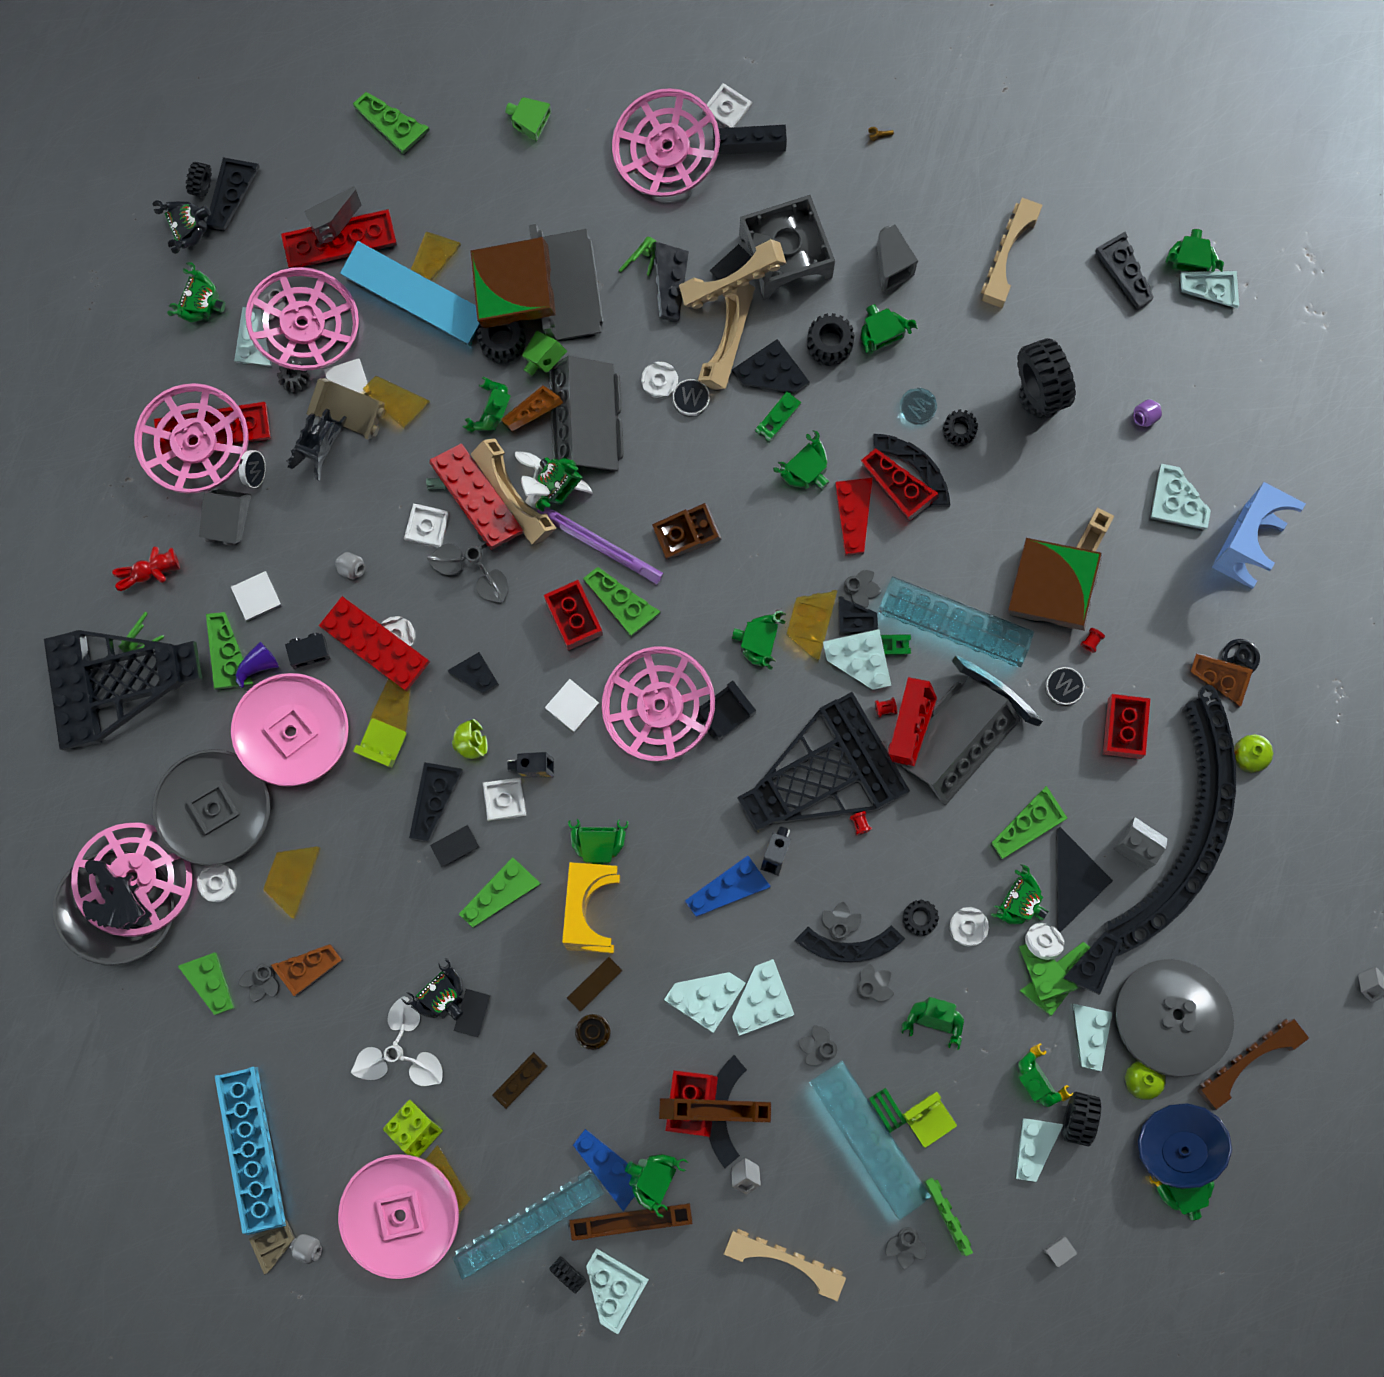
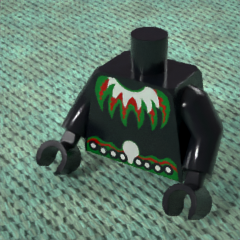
[152,200,211,254]
[401,958,463,1020]

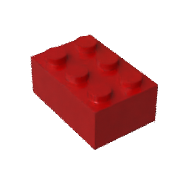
[544,580,603,651]
[1103,694,1151,759]
[665,1070,718,1137]

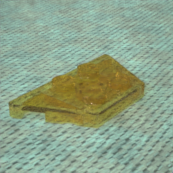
[787,590,838,661]
[263,846,321,919]

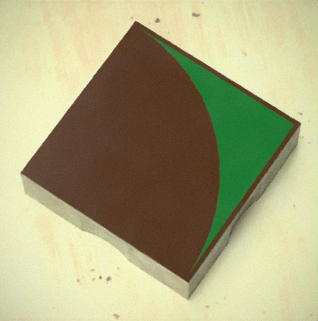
[470,237,556,328]
[1008,538,1102,631]

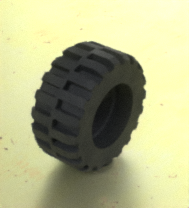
[1017,338,1076,415]

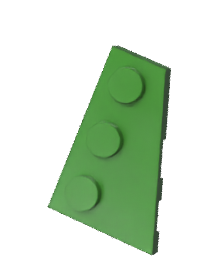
[1019,944,1078,1002]
[178,952,234,1015]

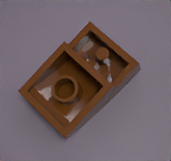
[652,503,722,559]

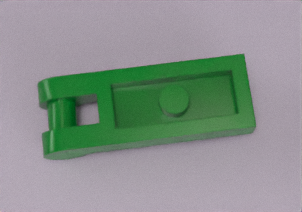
[755,392,801,442]
[881,634,911,654]

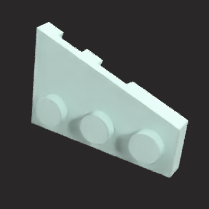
[1015,1118,1063,1182]

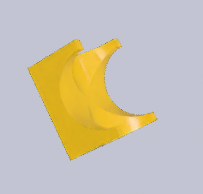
[562,862,620,954]

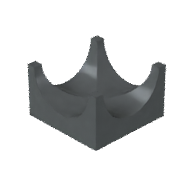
[739,195,835,300]

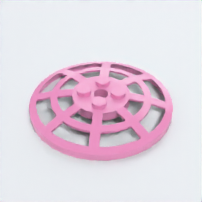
[612,88,720,197]
[245,267,359,371]
[134,383,249,494]
[602,646,715,761]
[71,823,192,937]

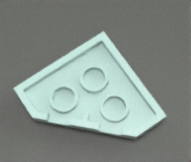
[1150,464,1211,530]
[823,629,891,690]
[732,959,794,1036]
[664,972,746,1033]
[586,1248,649,1334]

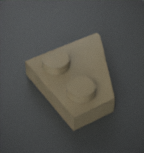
[249,1220,295,1275]

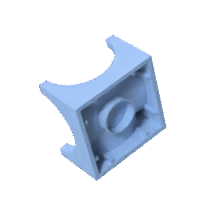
[1212,482,1306,589]

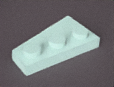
[1180,271,1239,309]
[234,307,272,367]
[1072,1004,1112,1071]

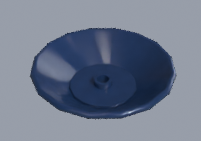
[1138,1103,1232,1189]

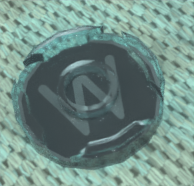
[900,388,937,425]

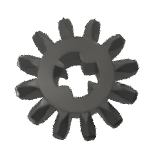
[277,359,309,392]

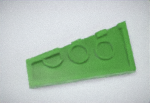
[353,92,430,154]
[583,567,661,637]
[206,612,253,690]
[991,786,1068,859]
[459,857,541,928]
[1019,942,1090,1016]
[924,1177,973,1256]

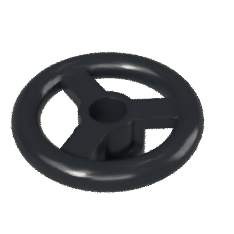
[1222,639,1260,673]

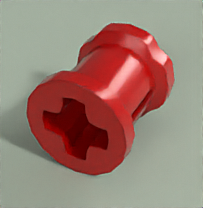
[1081,628,1105,653]
[875,697,897,718]
[850,811,872,836]

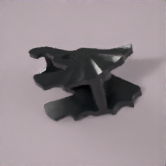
[286,409,347,480]
[82,860,152,930]

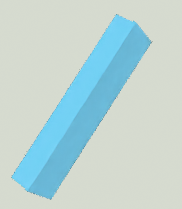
[340,241,480,346]
[215,1067,286,1235]

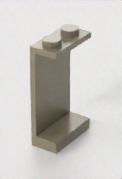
[306,378,385,440]

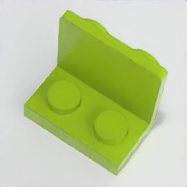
[353,718,407,768]
[902,1092,957,1148]
[383,1100,443,1157]

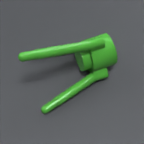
[619,237,656,276]
[118,612,164,652]

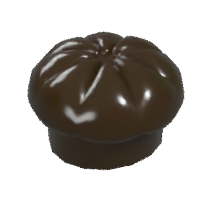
[575,1014,611,1050]

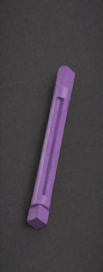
[537,507,664,584]

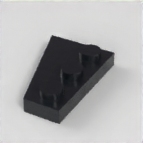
[1062,932,1123,995]

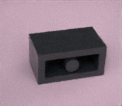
[285,633,331,670]

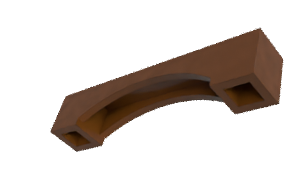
[1197,1018,1309,1110]
[659,1098,771,1123]
[569,1203,693,1241]

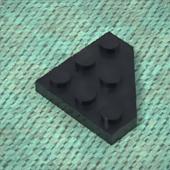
[732,339,810,395]

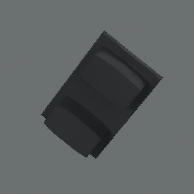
[710,244,752,280]
[430,825,479,867]
[454,989,491,1037]

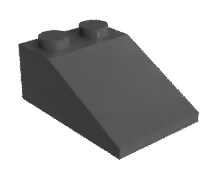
[305,186,361,244]

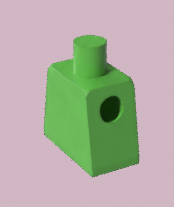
[505,97,551,141]
[523,331,567,377]

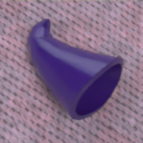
[235,642,279,688]

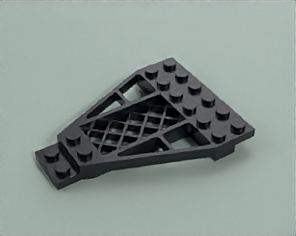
[44,630,202,750]
[737,692,910,832]

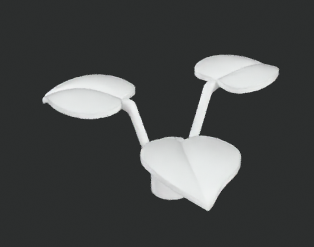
[515,451,593,508]
[351,996,443,1086]

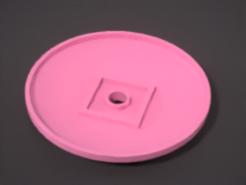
[231,673,349,786]
[338,1154,459,1279]

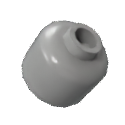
[335,552,365,580]
[290,1234,322,1264]

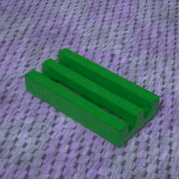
[869,1088,907,1133]

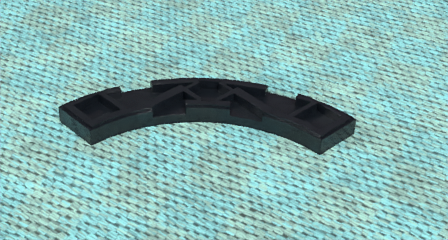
[873,434,950,507]
[952,655,1043,726]
[795,925,905,963]
[709,1055,747,1169]

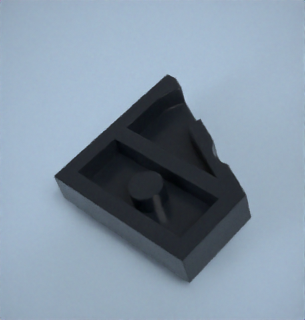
[838,596,878,634]
[448,652,499,695]

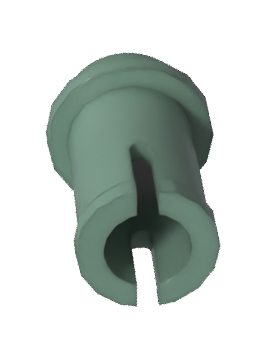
[426,478,447,490]

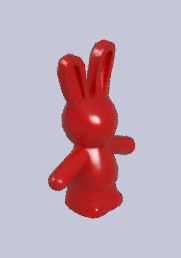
[112,546,180,591]

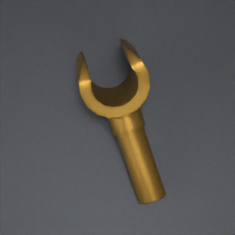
[868,127,894,141]

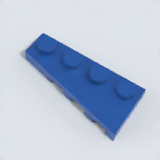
[685,856,771,917]
[573,1129,635,1211]

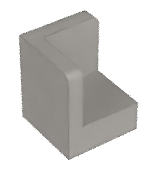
[1358,967,1384,1003]
[731,1158,761,1195]
[1043,1236,1077,1267]

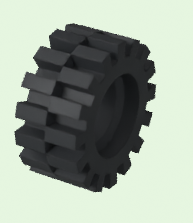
[186,161,212,197]
[943,409,978,446]
[902,899,939,936]
[549,1256,587,1294]

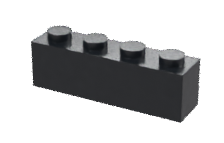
[713,124,787,155]

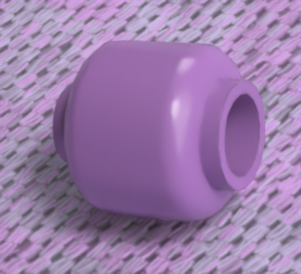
[1133,399,1162,427]

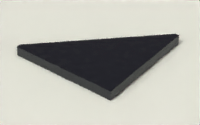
[1057,827,1113,932]

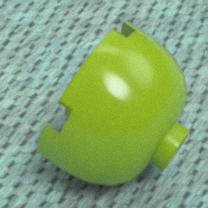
[452,719,488,759]
[1234,734,1274,773]
[1125,1061,1166,1100]

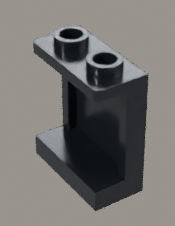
[697,680,756,741]

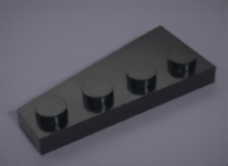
[206,157,260,230]
[1095,231,1154,309]
[652,241,689,322]
[409,762,463,842]

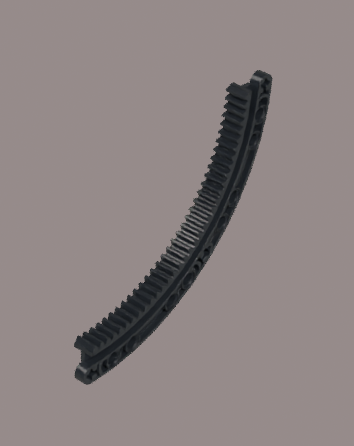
[1104,685,1236,956]

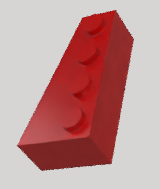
[861,448,939,521]
[888,677,937,766]

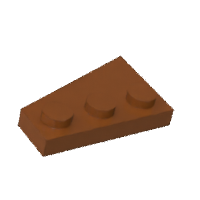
[501,385,563,431]
[1191,653,1253,706]
[271,944,343,997]

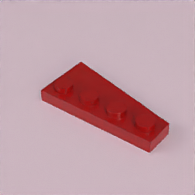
[835,477,873,556]

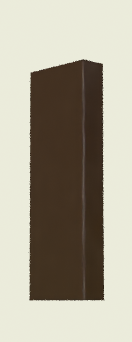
[567,957,623,1013]
[492,1052,548,1109]

